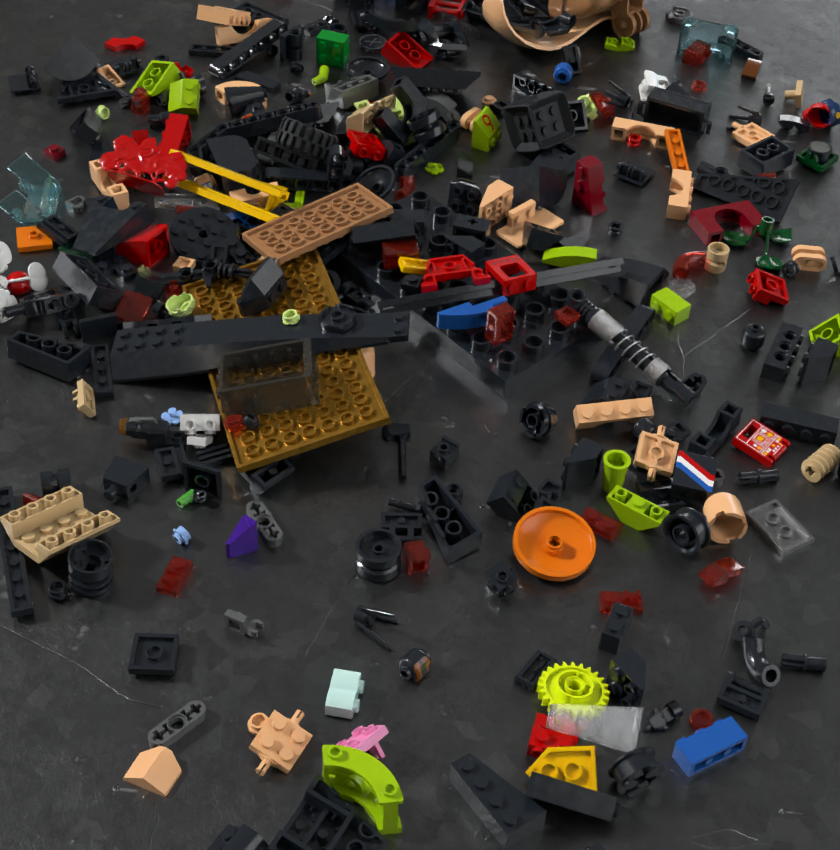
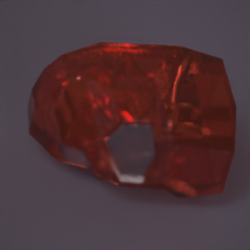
[130,87,150,115]

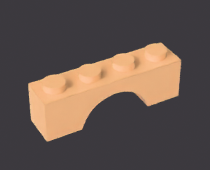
[214,18,273,46]
[610,117,675,150]
[89,159,130,210]
[666,169,694,221]
[573,397,654,430]

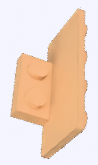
[496,199,564,249]

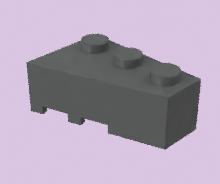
[324,74,379,109]

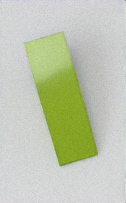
[542,246,597,268]

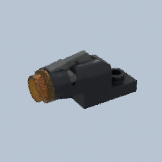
[118,416,189,451]

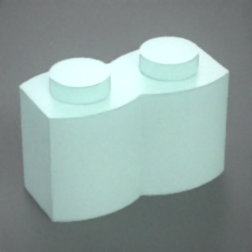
[325,668,365,719]

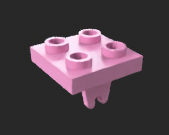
[336,724,389,759]

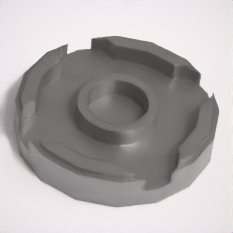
[666,6,693,24]

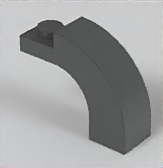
[423,92,461,122]

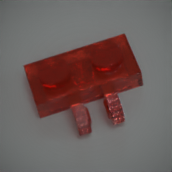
[589,92,616,119]

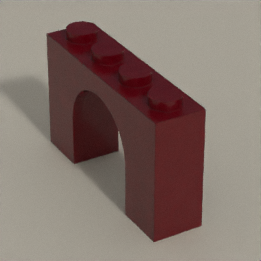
[689,200,763,247]

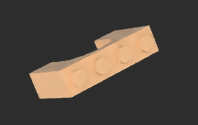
[196,4,251,26]

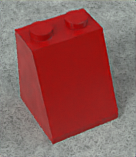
[115,224,170,269]

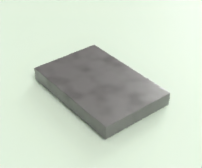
[744,499,815,557]

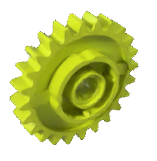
[536,662,610,723]

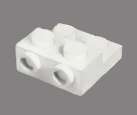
[180,414,222,434]

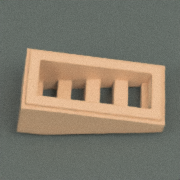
[96,64,125,88]

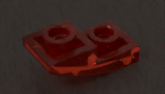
[698,557,745,587]

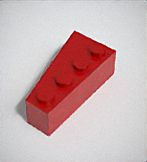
[158,113,192,158]

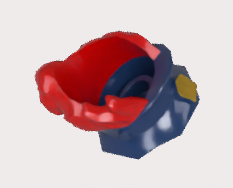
[802,98,840,129]

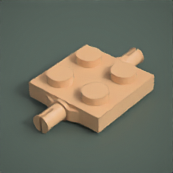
[731,121,775,147]
[633,425,679,482]
[248,710,313,776]

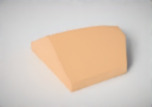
[123,746,182,798]

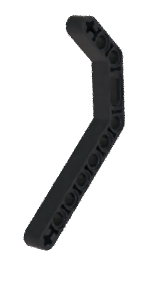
[187,101,323,180]

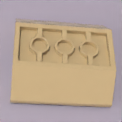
[0,486,120,564]

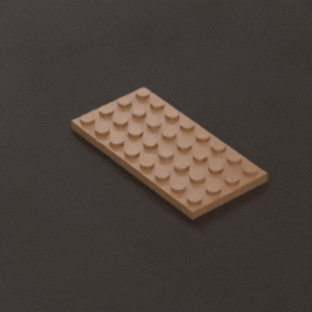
[241,182,394,265]

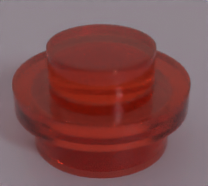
[224,414,243,433]

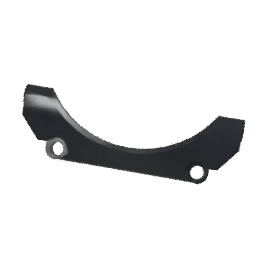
[463,0,577,39]

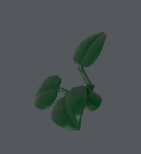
[722,216,792,270]

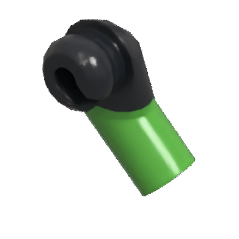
[176,489,207,508]

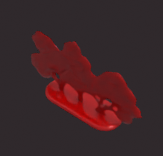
[99,135,188,196]

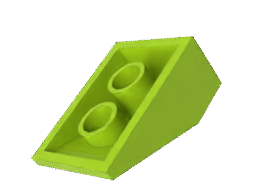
[129,60,180,97]

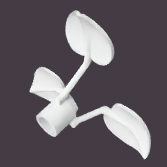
[0,241,48,323]

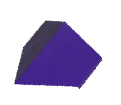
[226,515,258,558]

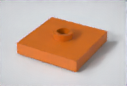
[16,225,53,253]

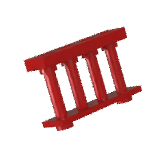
[427,0,470,23]

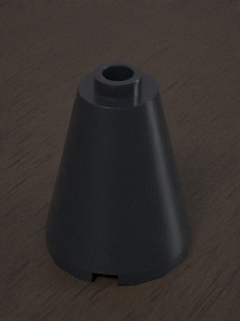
[224,86,267,117]

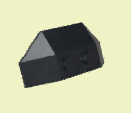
[237,256,288,317]

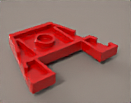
[421,254,491,293]

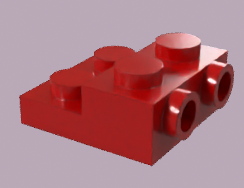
[346,129,386,161]
[747,268,789,306]
[527,713,582,759]

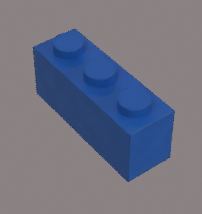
[672,716,748,778]

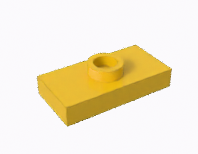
[398,257,428,275]

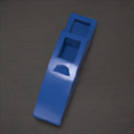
[437,295,508,330]

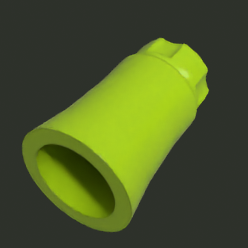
[602,449,631,494]

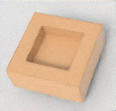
[173,256,196,272]

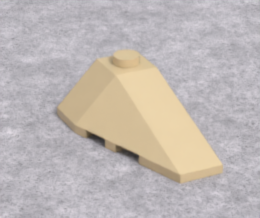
[345,94,396,133]

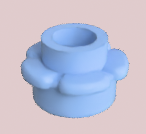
[172,526,191,545]

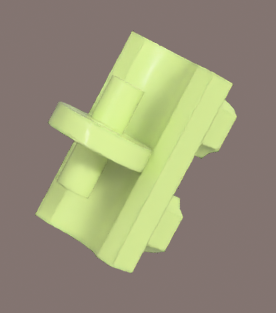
[577,93,598,121]

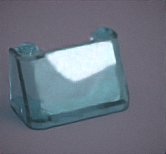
[676,17,739,64]

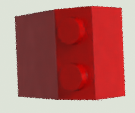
[380,32,434,68]

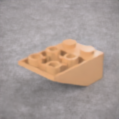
[479,179,514,227]

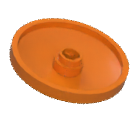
[512,506,596,581]

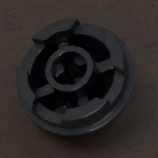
[519,401,558,439]

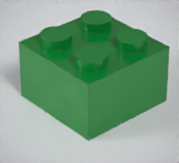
[316,29,349,69]

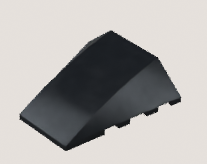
[589,257,669,308]
[267,773,389,850]

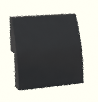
[635,477,686,512]

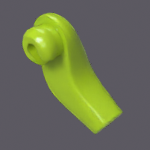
[312,65,329,86]

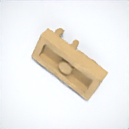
[72,379,96,418]

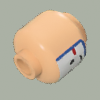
[194,173,217,197]

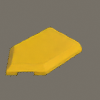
[525,746,598,791]

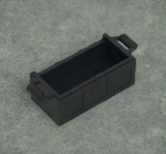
[636,86,712,139]

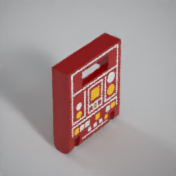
[731,418,790,468]

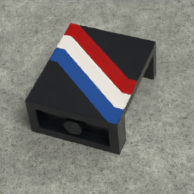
[669,451,718,505]

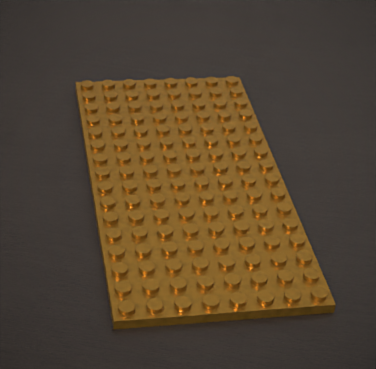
[182,248,391,474]

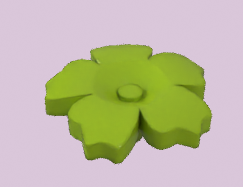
[425,162,444,175]

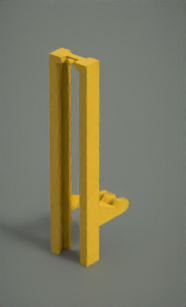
[162,149,290,222]

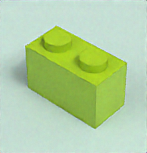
[649,287,691,326]

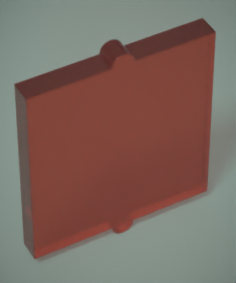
[115,290,153,322]

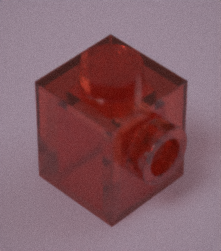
[402,540,431,575]

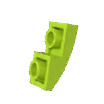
[604,37,635,51]

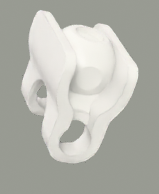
[638,70,669,101]

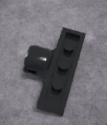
[625,417,692,468]

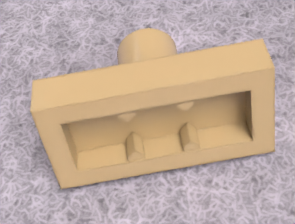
[785,80,804,108]

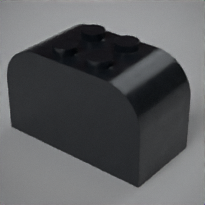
[206,135,259,196]

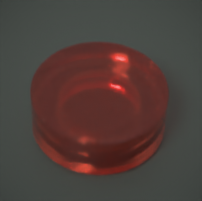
[692,80,707,92]
[690,708,714,731]

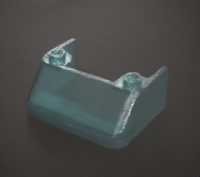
[0,153,61,223]

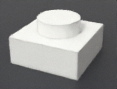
[187,433,213,449]

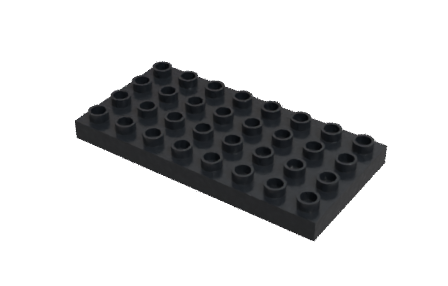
[330,190,603,398]

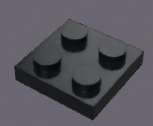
[128,633,180,676]

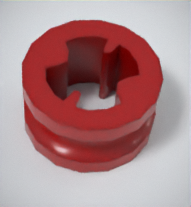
[627,134,642,148]

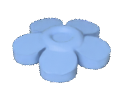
[161,407,183,426]

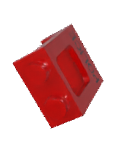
[485,254,537,296]

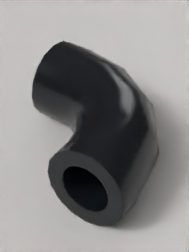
[742,636,781,687]

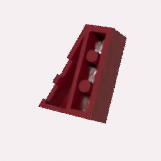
[572,155,607,217]

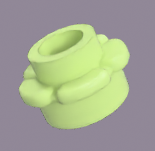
[95,105,110,120]
[282,309,300,325]

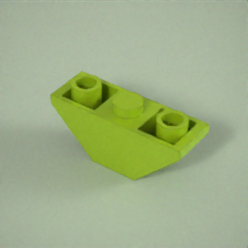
[606,485,670,531]

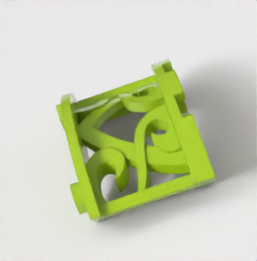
[322,745,403,835]

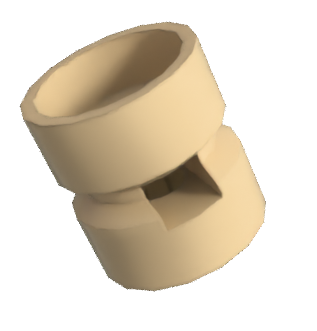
[704,242,730,274]

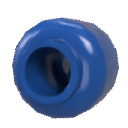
[553,62,573,84]

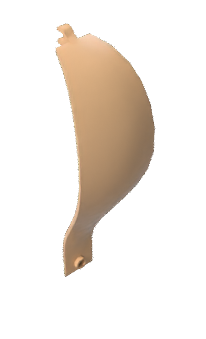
[482,0,613,51]

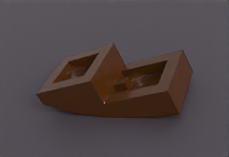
[741,58,762,81]

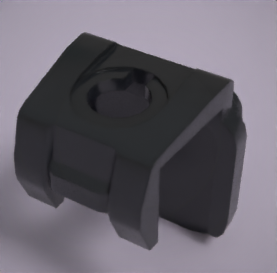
[447,178,482,217]

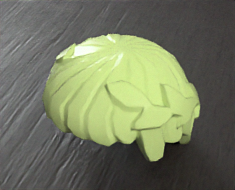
[166,292,195,318]

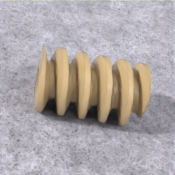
[801,444,840,482]

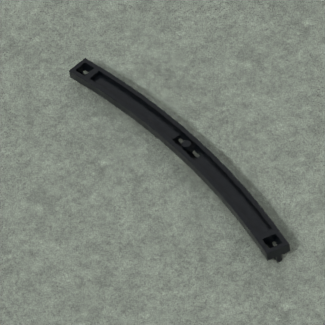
[377,257,624,313]

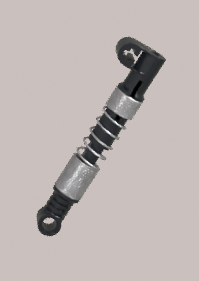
[565,288,707,407]

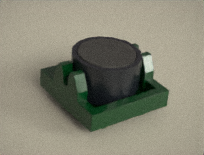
[795,140,839,173]

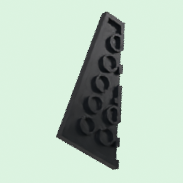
[693,173,801,224]

